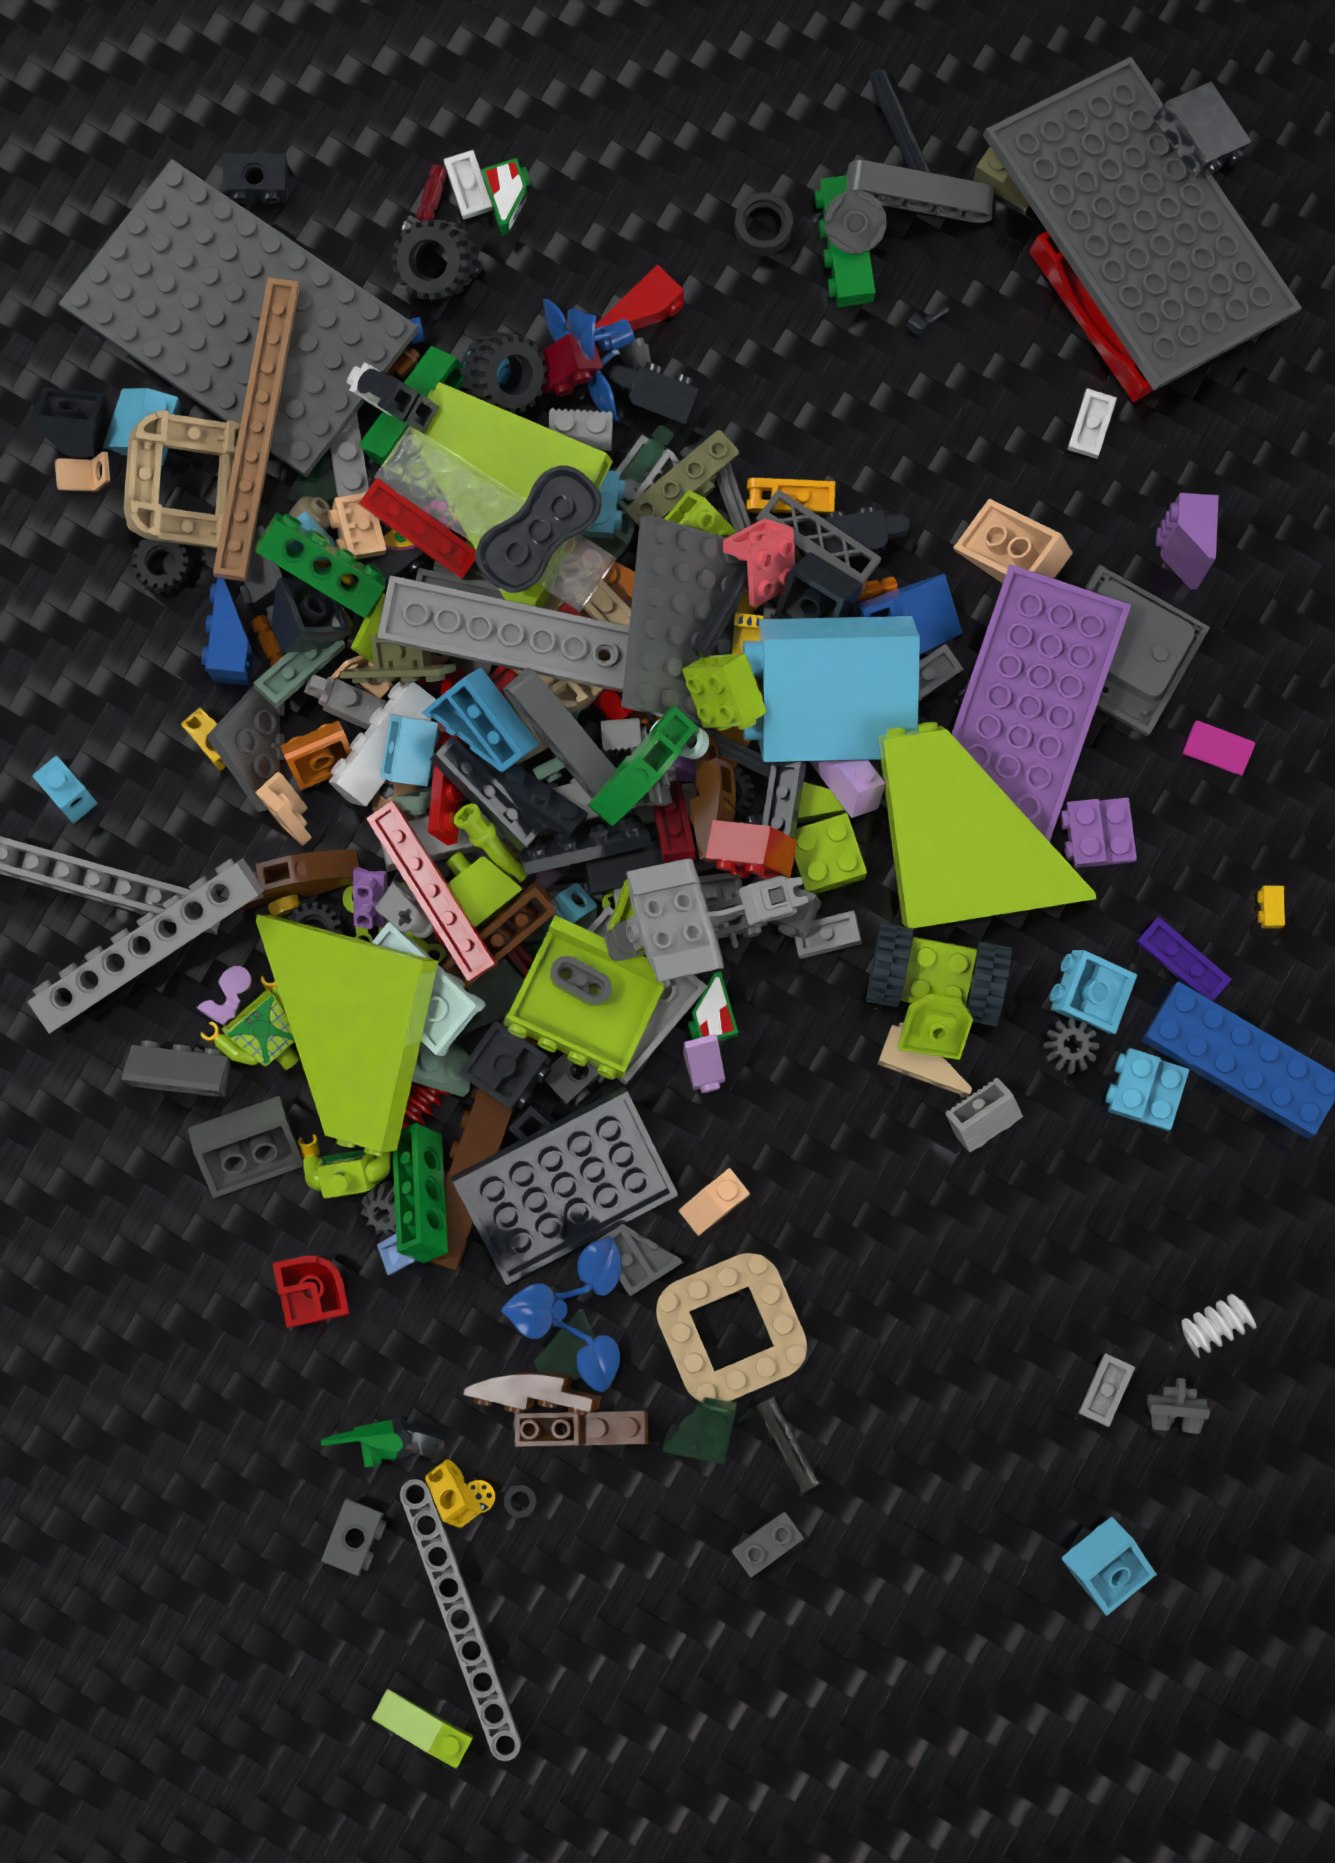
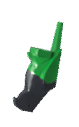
[321,1418,445,1468]

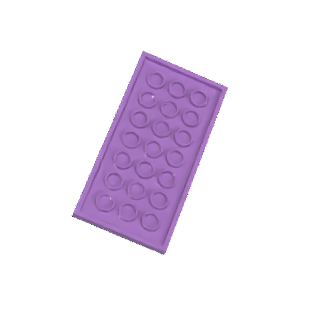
[951,564,1131,842]

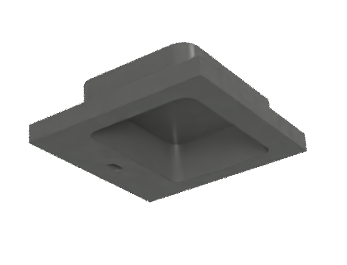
[1086,565,1210,737]

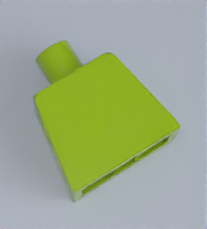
[446,851,522,930]

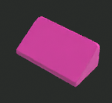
[1182,721,1255,776]

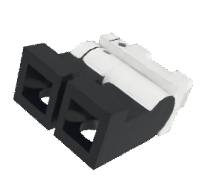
[347,362,439,434]

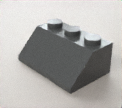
[122,1041,231,1098]
[188,1096,304,1198]

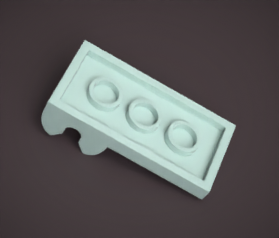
[372,921,486,1056]

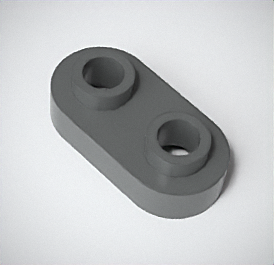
[550,956,612,1006]

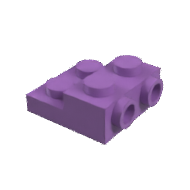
[1060,798,1137,869]

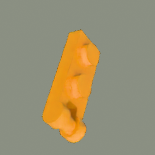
[746,478,835,515]

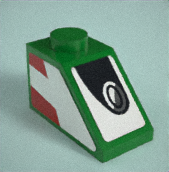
[481,158,531,236]
[688,971,738,1042]

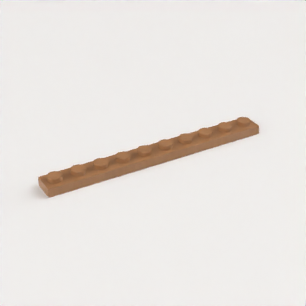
[213,277,300,582]

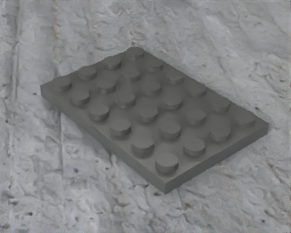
[621,515,741,731]

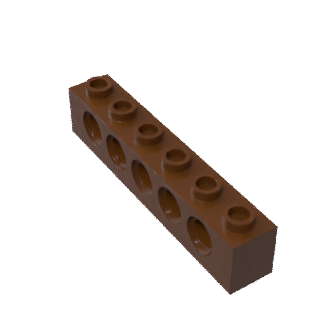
[438,880,558,990]

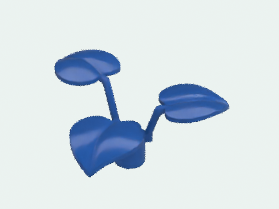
[543,298,634,422]
[501,1236,621,1392]

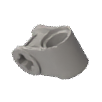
[375,881,434,938]

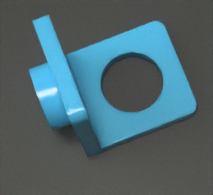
[540,883,597,933]

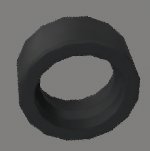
[734,192,794,256]

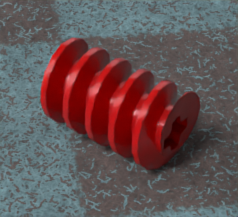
[402,1082,452,1129]

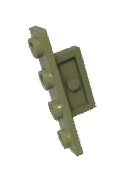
[625,430,739,528]
[339,635,456,683]

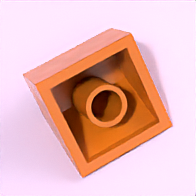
[281,721,352,791]

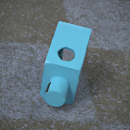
[32,755,98,824]

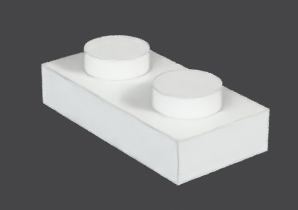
[444,150,493,220]
[1067,389,1116,459]

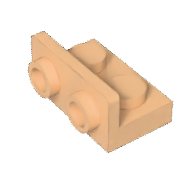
[328,492,387,560]
[255,772,312,846]

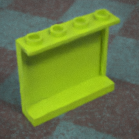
[504,915,664,1080]

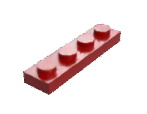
[358,478,476,580]

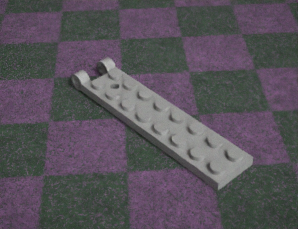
[377,576,629,692]

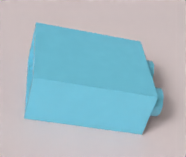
[742,616,920,762]

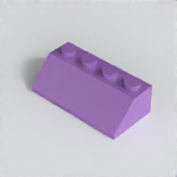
[1156,493,1219,589]

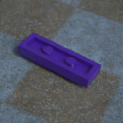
[1136,917,1232,1001]

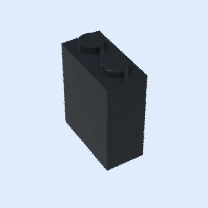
[1153,82,1252,178]

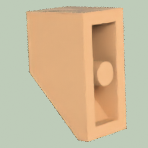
[678,1168,750,1236]

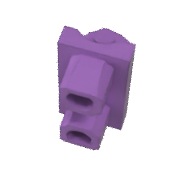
[353,867,389,929]

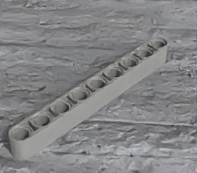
[400,1479,521,1761]

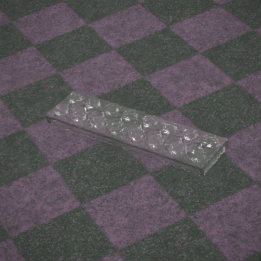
[374,426,616,612]

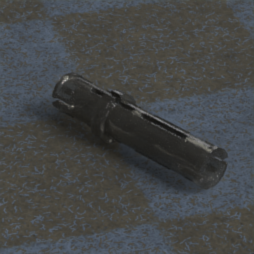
[756,1396,820,1493]

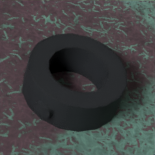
[504,1485,536,1518]

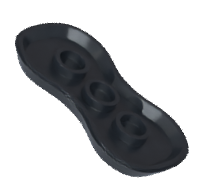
[475,465,602,593]

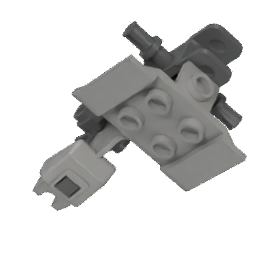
[604,859,808,988]

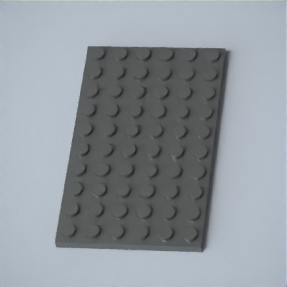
[983,57,1302,391]
[59,159,419,477]

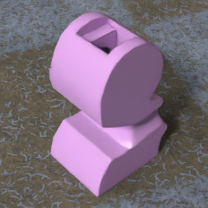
[197,966,253,1026]

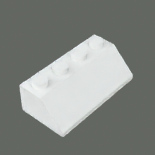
[329,681,436,806]

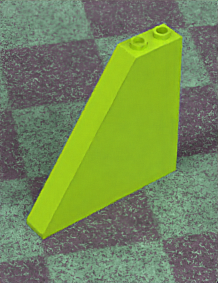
[412,382,613,608]
[878,722,1096,928]
[256,915,439,1156]

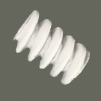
[1182,1294,1256,1358]

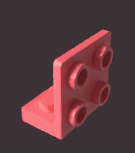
[723,518,795,607]

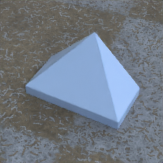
[377,1234,415,1275]

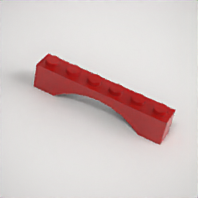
[1029,231,1154,402]

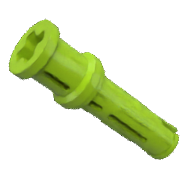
[454,803,527,883]

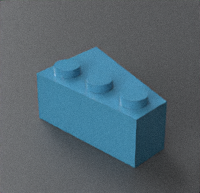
[421,668,540,772]

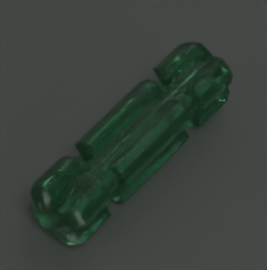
[626,425,673,483]

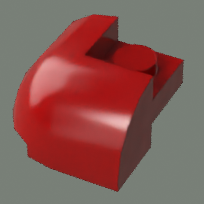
[273,1256,350,1328]

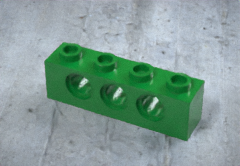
[256,512,386,618]
[393,1123,448,1263]

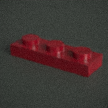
[652,781,695,863]

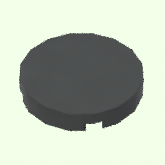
[824,190,886,254]

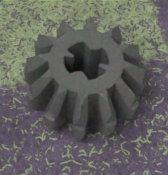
[1044,1018,1099,1074]
[361,1180,396,1238]

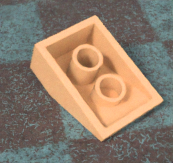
[953,499,1072,584]

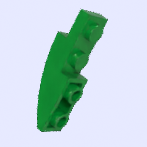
[587,706,698,826]

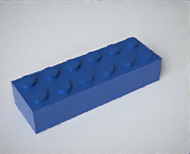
[1141,981,1335,1139]

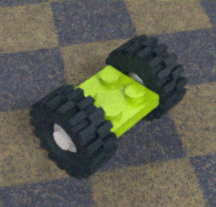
[866,923,1012,1026]

